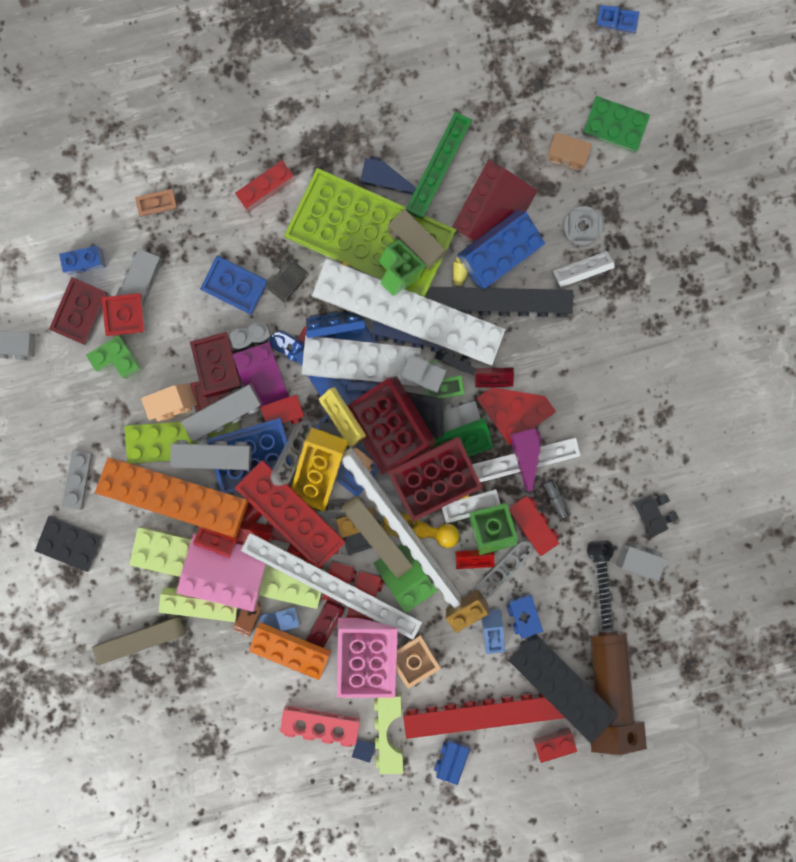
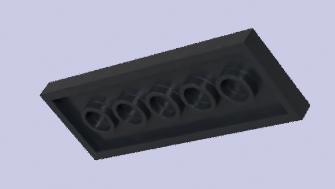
[508,634,619,744]

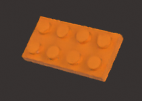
[249,622,331,680]

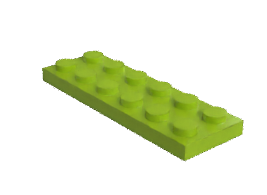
[125,421,240,464]

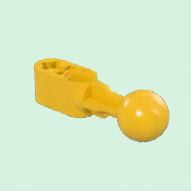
[382,513,460,548]

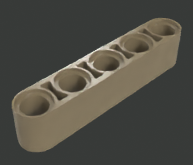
[341,495,413,579]
[91,616,186,665]

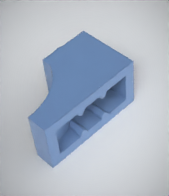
[259,605,301,631]
[482,609,505,654]

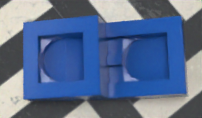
[597,5,640,33]

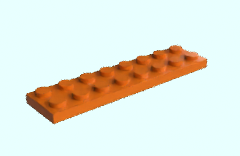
[94,457,248,538]

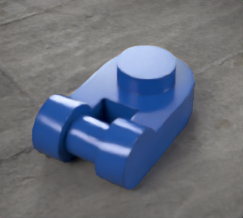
[270,330,305,361]

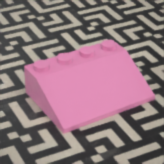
[177,534,266,611]
[337,618,397,698]

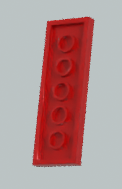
[235,460,346,568]

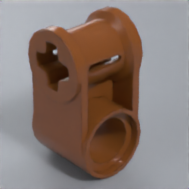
[232,600,262,637]

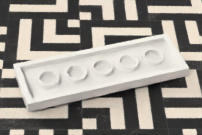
[301,336,421,387]

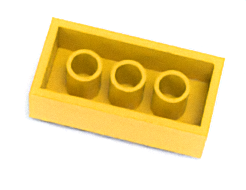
[291,428,348,511]

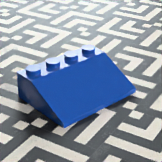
[206,418,297,494]

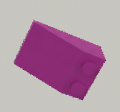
[232,342,289,408]
[509,428,542,492]

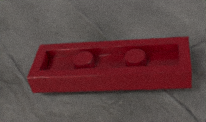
[305,599,345,648]

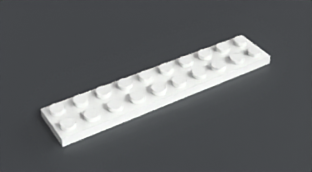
[311,259,505,365]

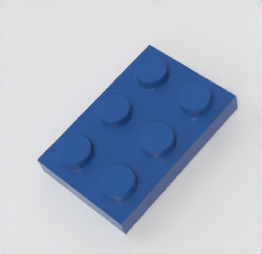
[306,310,365,338]

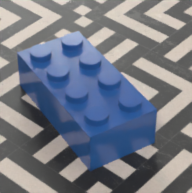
[457,210,546,289]

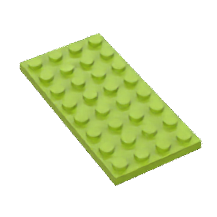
[284,168,456,297]

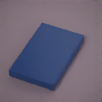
[200,255,269,315]

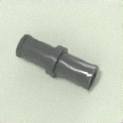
[543,479,571,519]

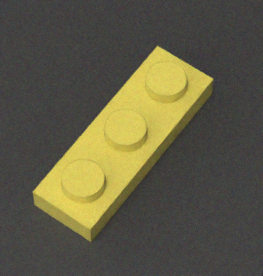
[319,387,366,447]

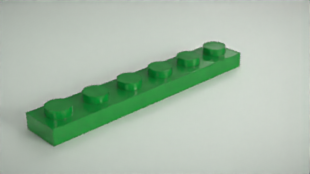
[406,112,472,220]

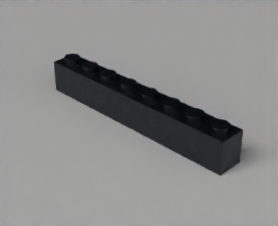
[425,287,573,318]

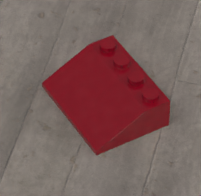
[452,160,538,243]
[347,377,437,475]
[387,436,483,522]

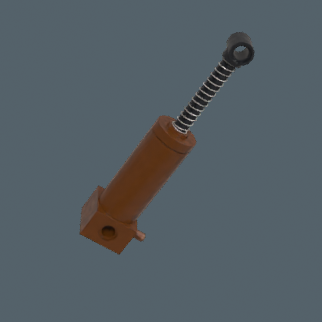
[587,540,647,756]

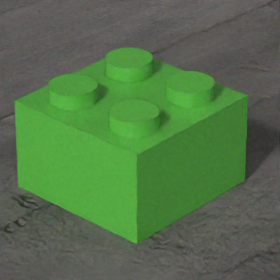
[469,503,518,555]

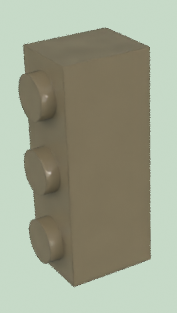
[388,209,446,271]

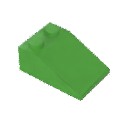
[373,543,438,613]

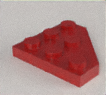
[476,387,556,445]

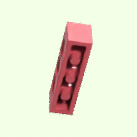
[280,705,360,747]

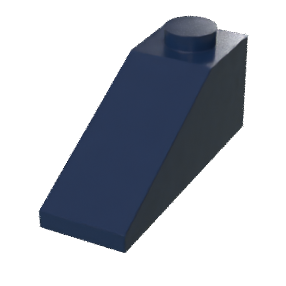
[360,156,416,195]

